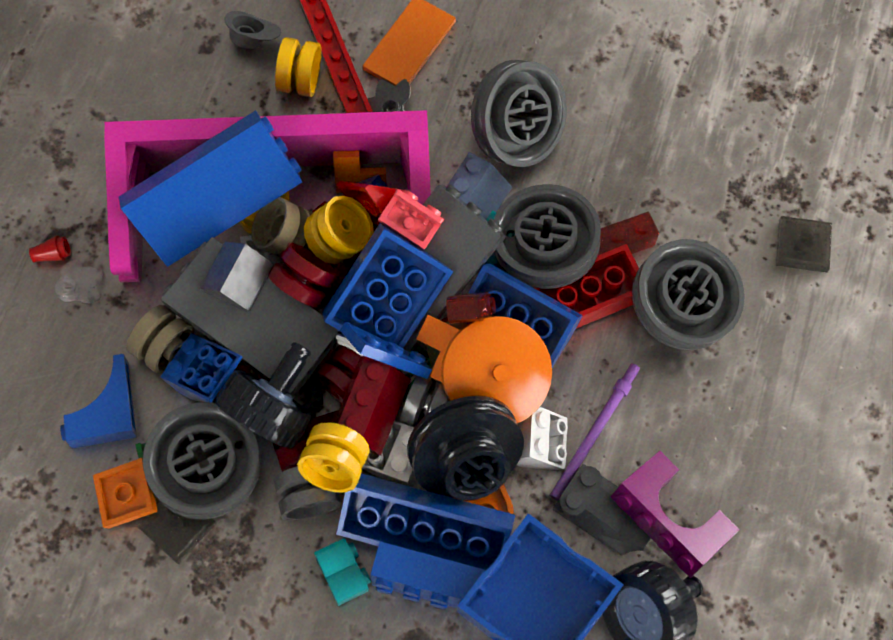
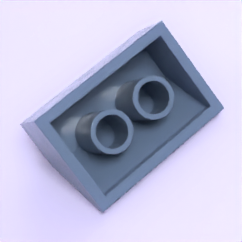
[446,152,512,219]

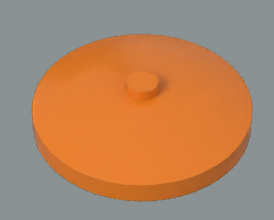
[441,316,552,423]

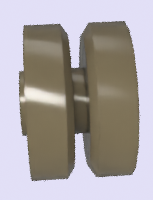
[126,305,195,374]

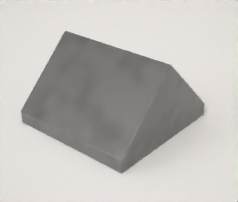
[200,242,274,312]

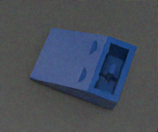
[160,333,243,403]

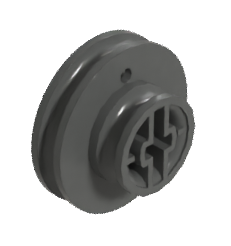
[471,60,567,167]
[494,184,601,289]
[632,239,745,350]
[143,402,261,520]

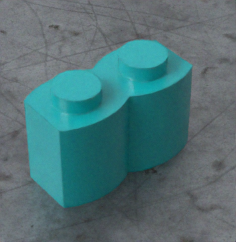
[314,538,371,606]

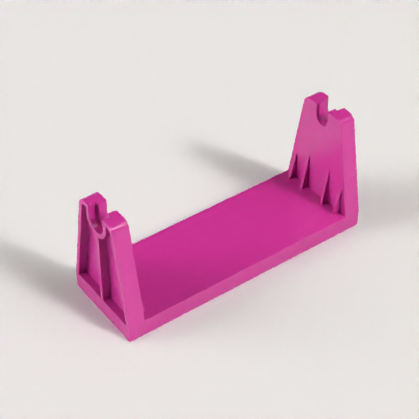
[105,110,431,282]

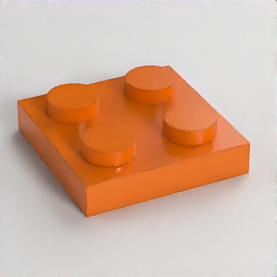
[93,458,158,529]

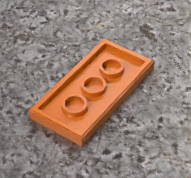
[362,0,456,86]

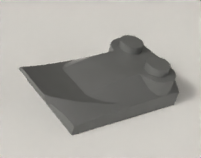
[553,464,651,556]

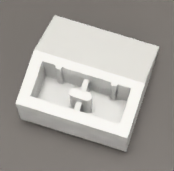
[517,407,568,470]
[362,421,416,487]

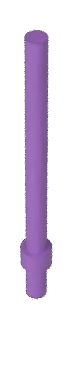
[549,363,640,501]

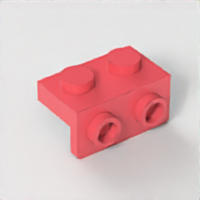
[378,189,444,251]

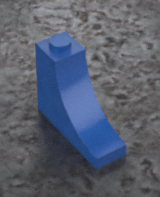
[60,354,137,449]

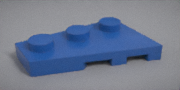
[340,321,432,379]

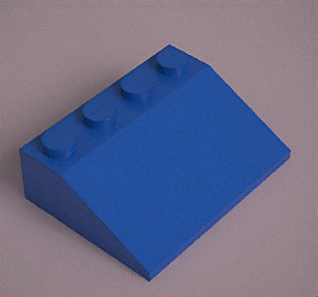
[322,223,454,348]
[455,264,583,368]

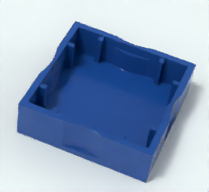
[457,513,623,640]

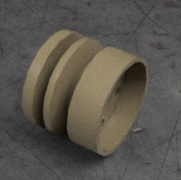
[251,197,313,258]

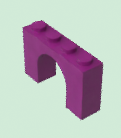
[610,451,740,578]

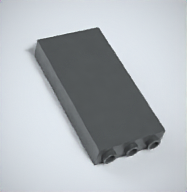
[403,184,506,353]
[161,237,342,399]

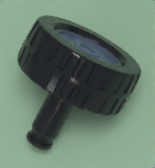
[216,342,312,448]
[603,561,703,640]

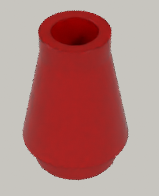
[29,235,71,263]

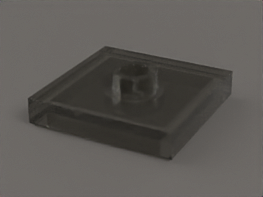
[776,216,832,273]
[137,502,217,564]

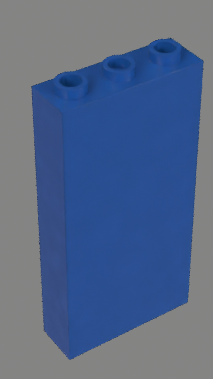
[119,110,302,267]

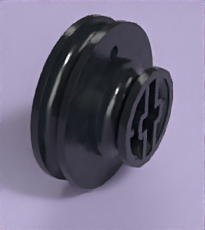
[407,396,524,500]

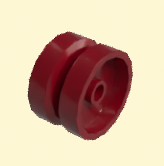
[268,243,339,307]
[314,345,362,404]

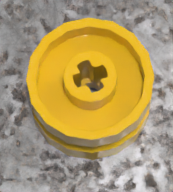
[275,37,321,97]
[304,195,374,265]
[297,423,369,492]

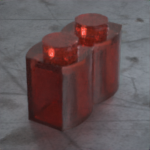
[446,292,496,324]

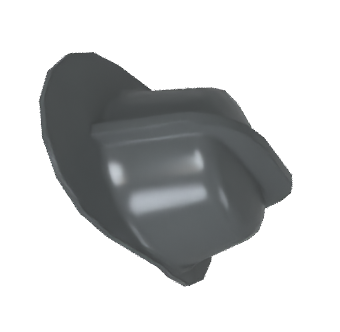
[224,11,281,49]

